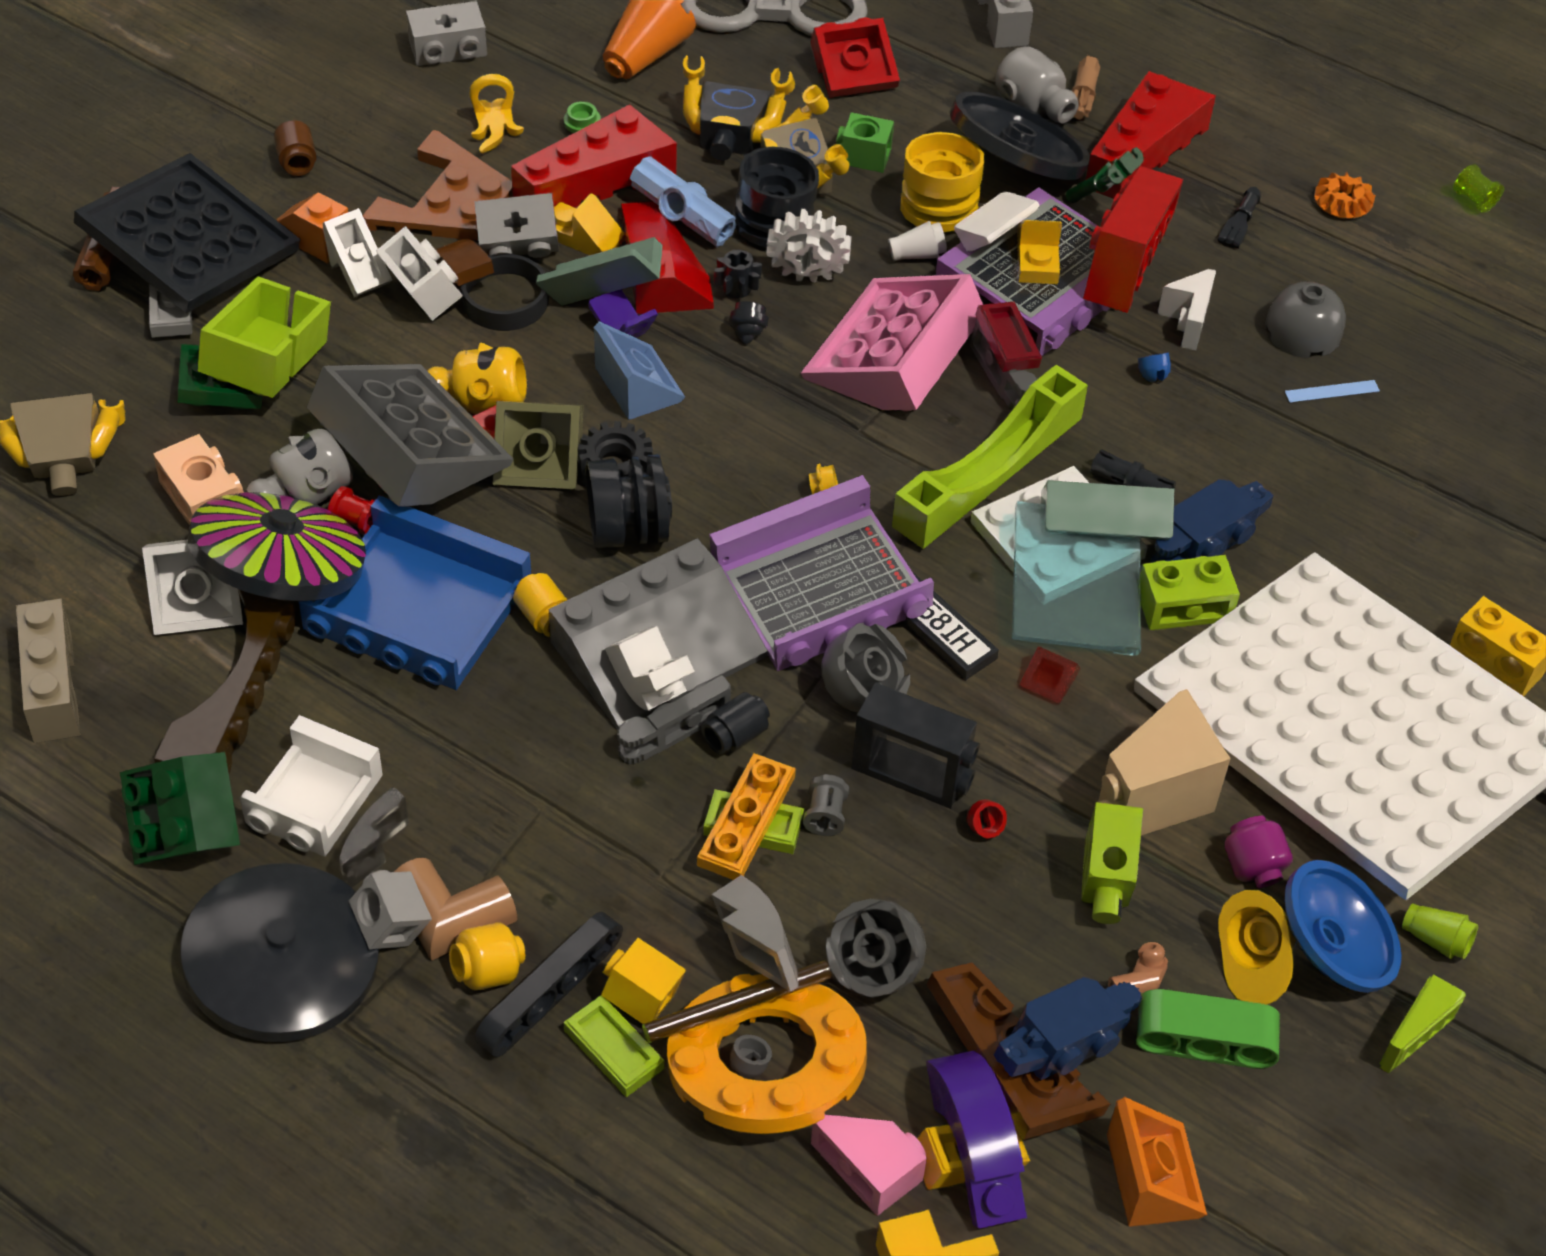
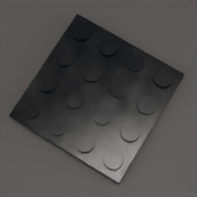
[73,153,300,313]

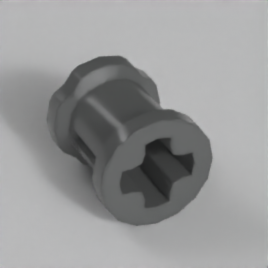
[803,774,849,836]

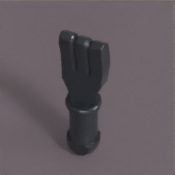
[1218,187,1261,248]

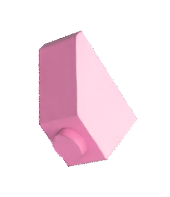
[811,1115,927,1216]

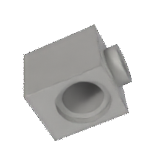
[349,870,432,949]

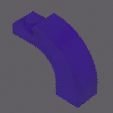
[926,1051,1027,1229]

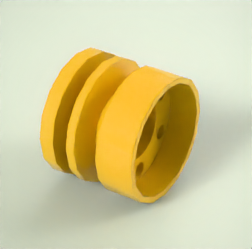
[900,132,984,232]

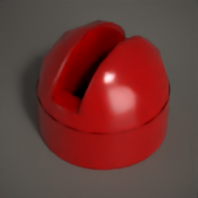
[966,799,1007,838]

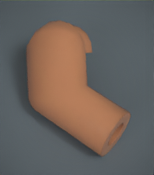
[1108,942,1168,994]

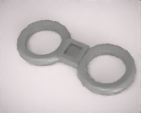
[681,0,868,37]

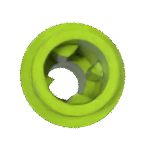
[1402,903,1478,959]

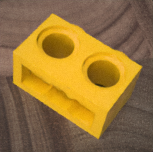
[1450,596,1546,697]

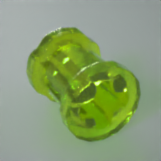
[1453,164,1504,212]

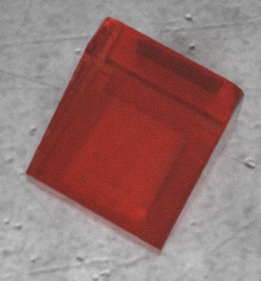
[1019,646,1081,704]

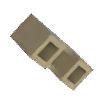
[16,598,80,743]

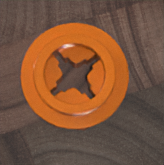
[1314,172,1375,218]

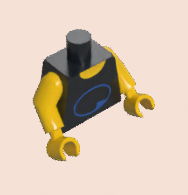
[683,55,795,161]

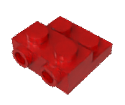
[810,17,900,98]

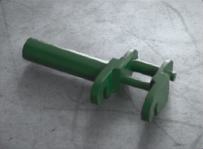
[1066,147,1144,203]

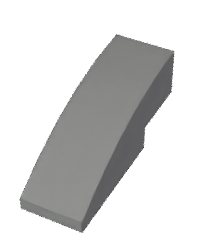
[711,875,798,992]

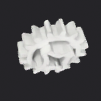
[766,209,851,282]

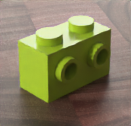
[1137,555,1240,630]

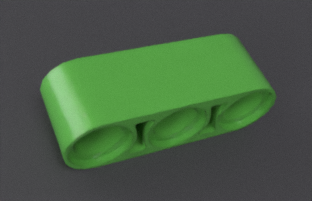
[1136,989,1280,1069]

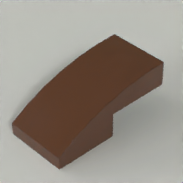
[435,238,494,286]

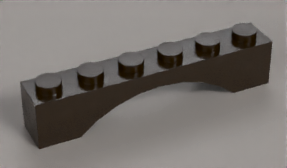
[154,589,299,774]

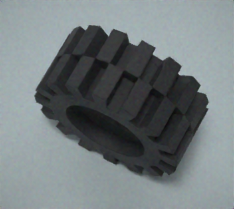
[578,421,653,487]

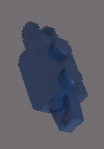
[1151,479,1274,563]
[994,977,1142,1081]

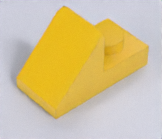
[554,193,625,255]
[1017,220,1062,284]

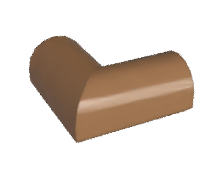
[394,858,518,961]

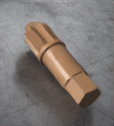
[1071,56,1100,119]

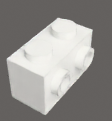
[376,226,463,321]

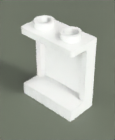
[240,715,383,857]

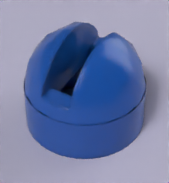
[1137,352,1171,383]

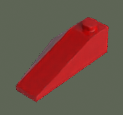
[621,202,714,314]

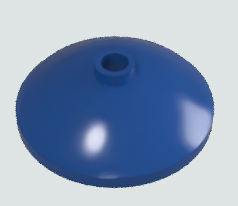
[1285,860,1401,993]

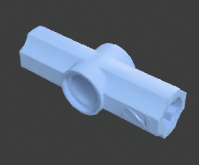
[630,157,737,247]

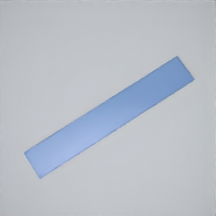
[1285,380,1380,402]

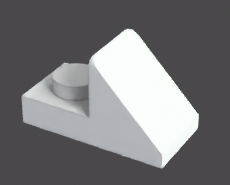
[322,209,392,297]
[1158,269,1216,351]

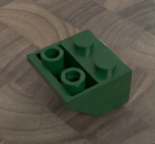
[120,752,240,865]

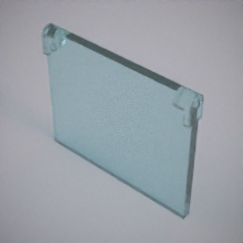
[1012,501,1141,655]

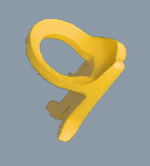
[469,74,524,153]

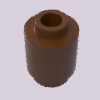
[274,120,316,176]

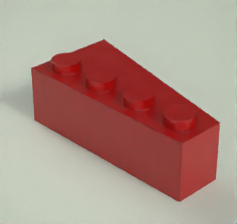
[1086,71,1216,199]
[511,104,677,208]
[1083,166,1184,313]

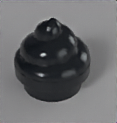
[729,301,769,344]

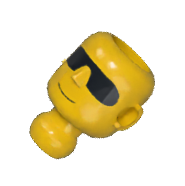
[427,343,527,414]

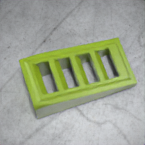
[1380,975,1466,1073]

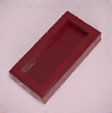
[975,301,1042,372]

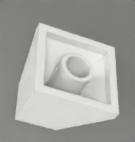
[142,540,243,635]

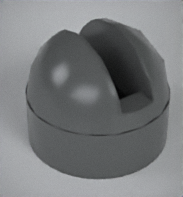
[730,1035,772,1079]

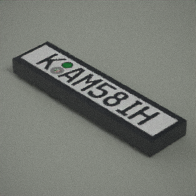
[901,571,999,681]

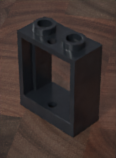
[851,682,980,809]

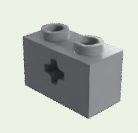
[406,1,487,66]
[474,193,559,258]

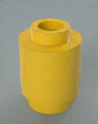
[513,573,567,637]

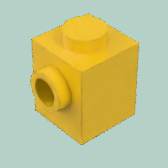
[601,938,686,1024]

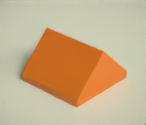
[1107,1097,1207,1227]

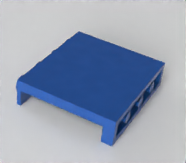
[299,495,531,690]

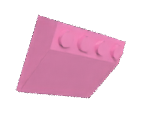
[801,274,983,411]

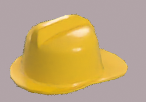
[1218,890,1296,1005]

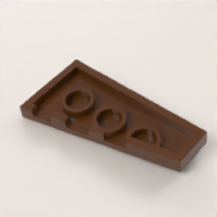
[926,962,1110,1140]

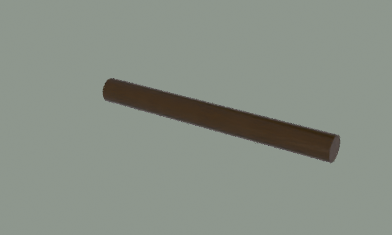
[642,960,831,1043]

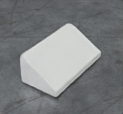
[954,192,1040,252]

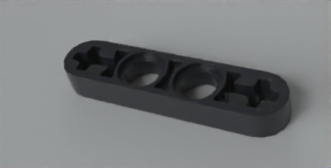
[475,912,623,1057]

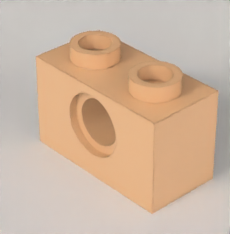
[153,434,244,525]

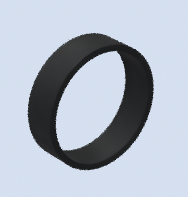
[461,254,548,331]

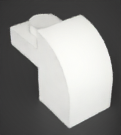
[605,626,695,710]

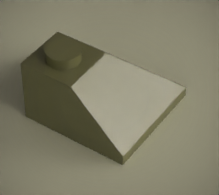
[493,401,584,489]

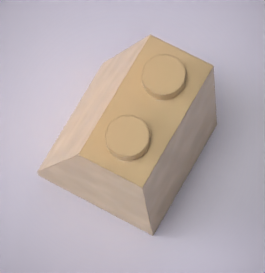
[1098,689,1230,835]

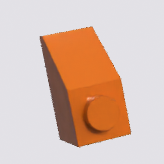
[277,192,348,264]

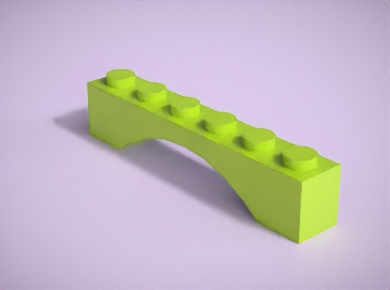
[892,364,1088,549]

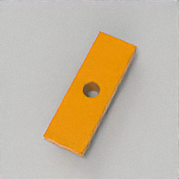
[697,753,796,880]

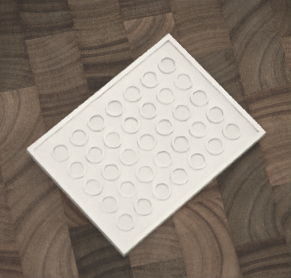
[1134,552,1546,901]

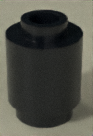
[701,692,770,755]

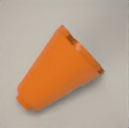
[603,0,696,79]

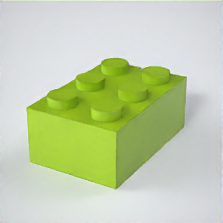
[198,276,331,398]

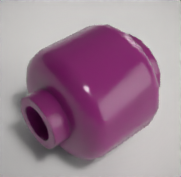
[1224,815,1293,888]

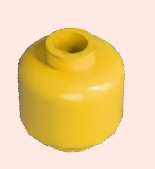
[449,922,525,990]

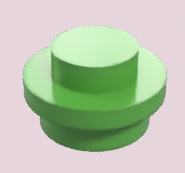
[564,102,601,133]

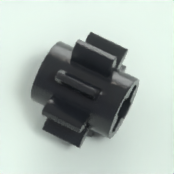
[714,250,762,298]

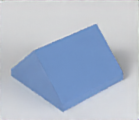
[594,321,685,420]

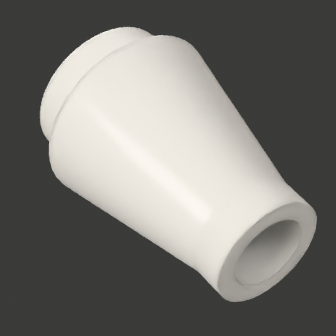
[888,221,947,261]

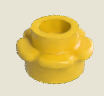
[809,464,838,494]

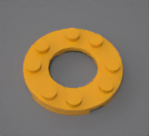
[667,974,867,1134]

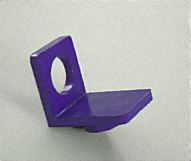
[588,289,658,338]

